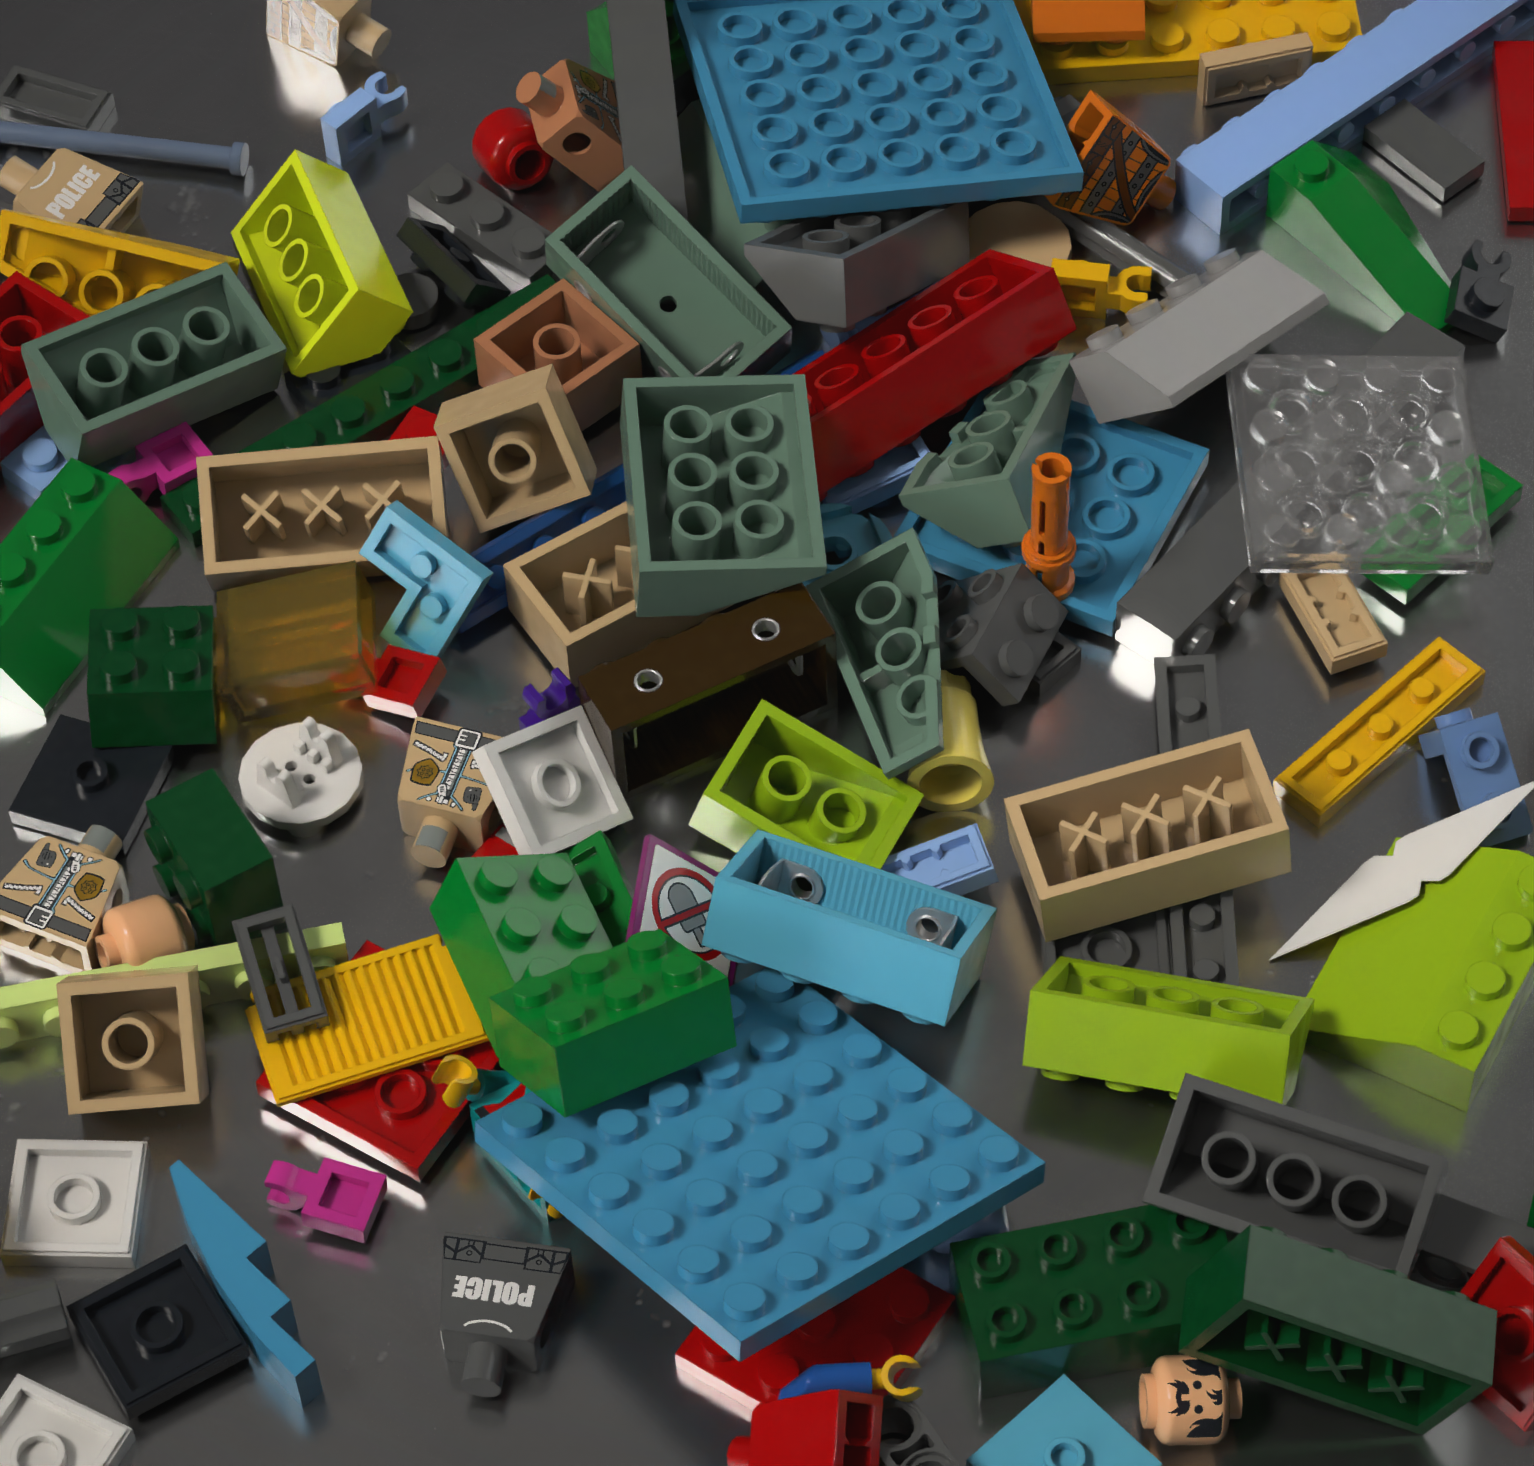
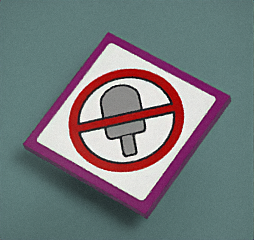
[625,834,736,987]

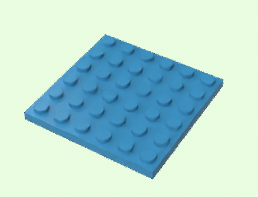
[673,0,1084,224]
[475,967,1046,1362]

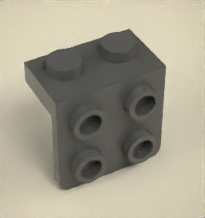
[937,563,1069,706]

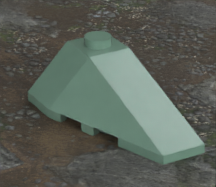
[899,352,1076,548]
[805,527,944,780]

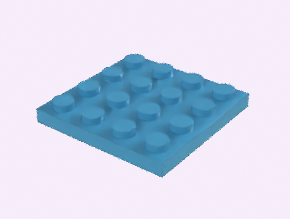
[893,386,1209,637]

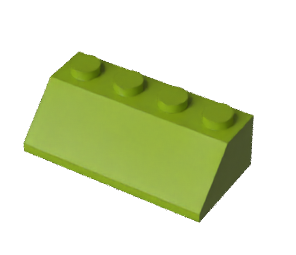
[1022,956,1315,1105]

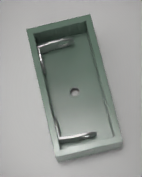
[545,165,793,377]

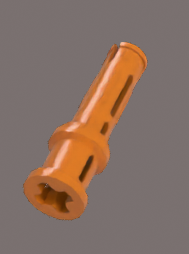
[1021,452,1077,602]

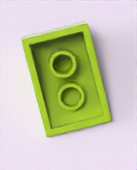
[688,699,925,869]

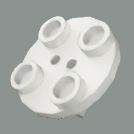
[238,716,365,838]

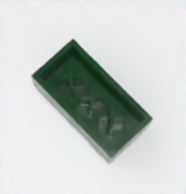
[949,1205,1228,1400]
[1178,1224,1497,1435]

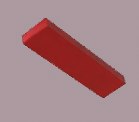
[1492,41,1534,221]

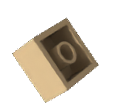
[434,364,597,533]
[56,965,209,1115]

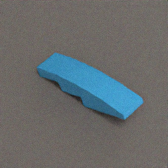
[169,1159,323,1408]

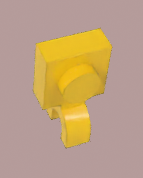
[1051,258,1152,320]

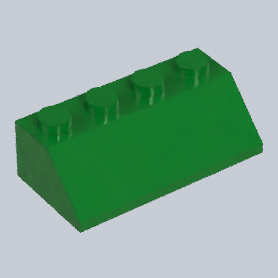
[0,457,180,717]

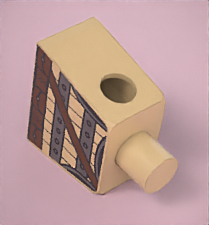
[266,0,391,66]

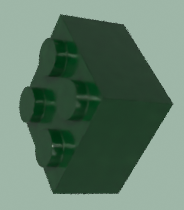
[87,605,218,748]
[144,768,287,947]

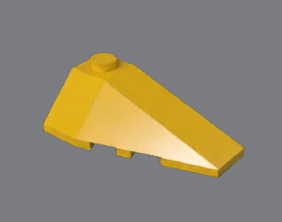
[0,209,240,316]

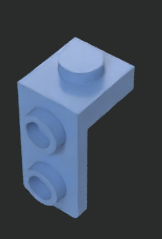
[1418,707,1533,847]

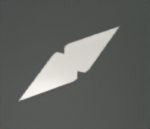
[1268,781,1534,961]

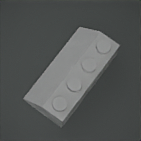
[1069,248,1330,424]

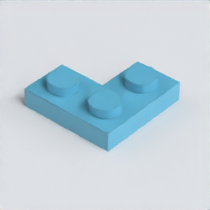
[359,500,493,658]

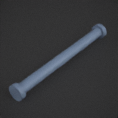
[0,119,249,176]

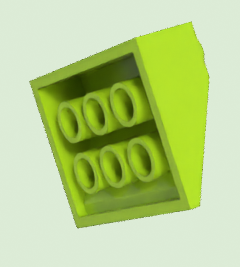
[1306,837,1534,1113]

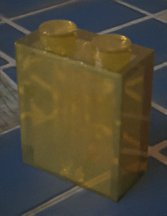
[214,560,378,724]

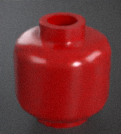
[472,107,554,191]

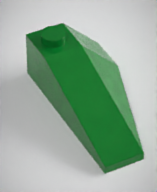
[1266,140,1454,333]

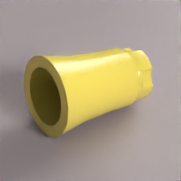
[907,670,994,812]

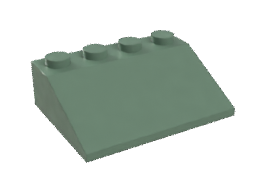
[620,374,827,617]

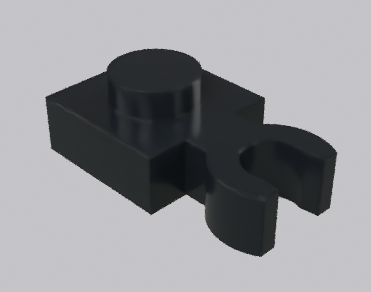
[1444,240,1514,343]

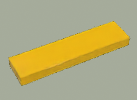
[1273,636,1486,828]

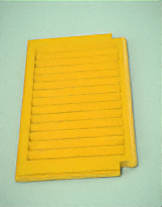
[245,934,489,1108]

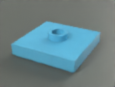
[966,1374,1162,1466]

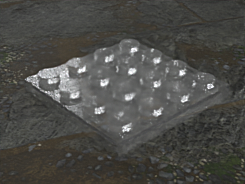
[1225,354,1495,574]

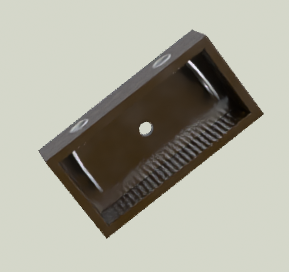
[578,582,838,800]

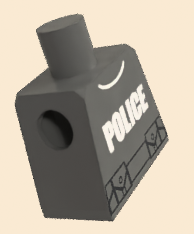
[440,1231,575,1397]

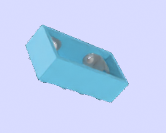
[701,829,997,1027]

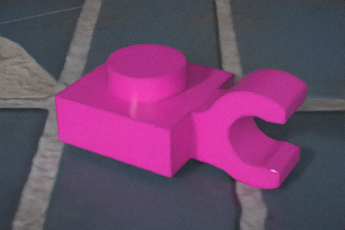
[108,421,213,503]
[264,1157,388,1244]

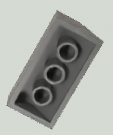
[744,202,970,333]
[1142,1073,1449,1278]

